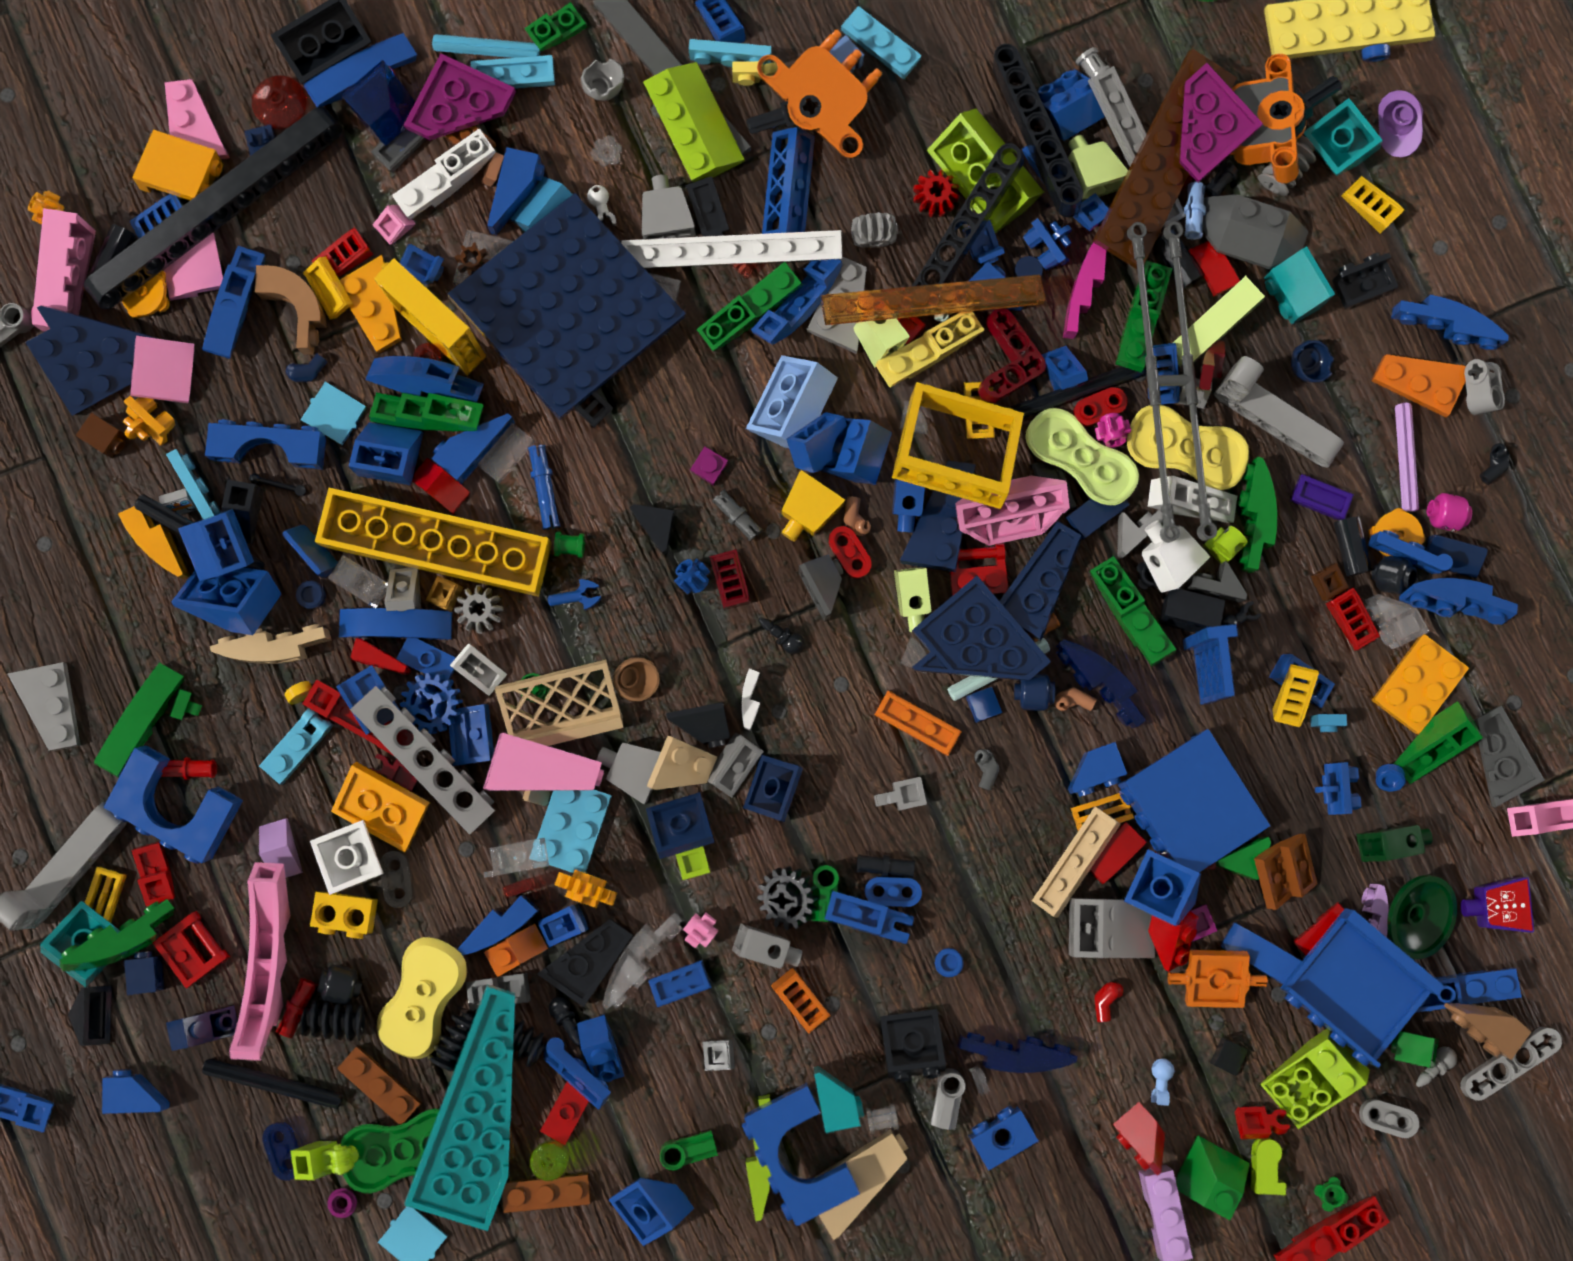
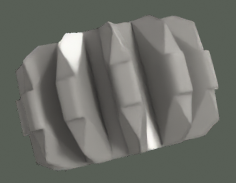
[851,212,898,248]
[455,586,504,634]

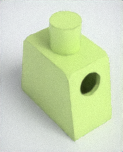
[1068,135,1128,202]
[853,297,910,367]
[894,567,931,632]

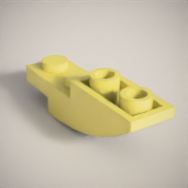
[875,308,984,388]

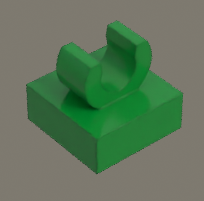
[170,689,202,720]

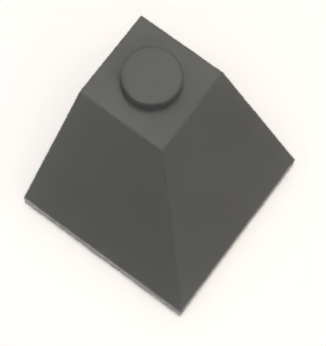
[799,554,844,622]

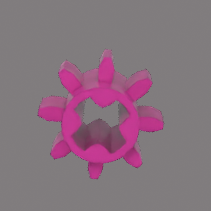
[1095,413,1131,448]

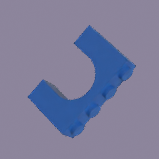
[103,745,243,864]
[742,1083,860,1227]

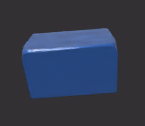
[966,687,1002,723]

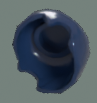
[1291,340,1334,383]

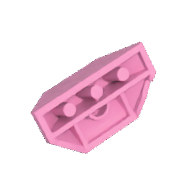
[955,476,1070,546]

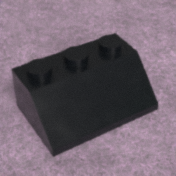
[271,0,372,85]

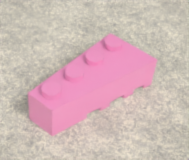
[31,208,96,332]

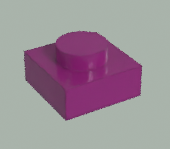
[690,446,728,486]
[1190,904,1218,942]

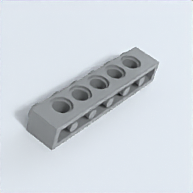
[350,686,495,835]

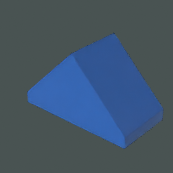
[537,903,589,948]

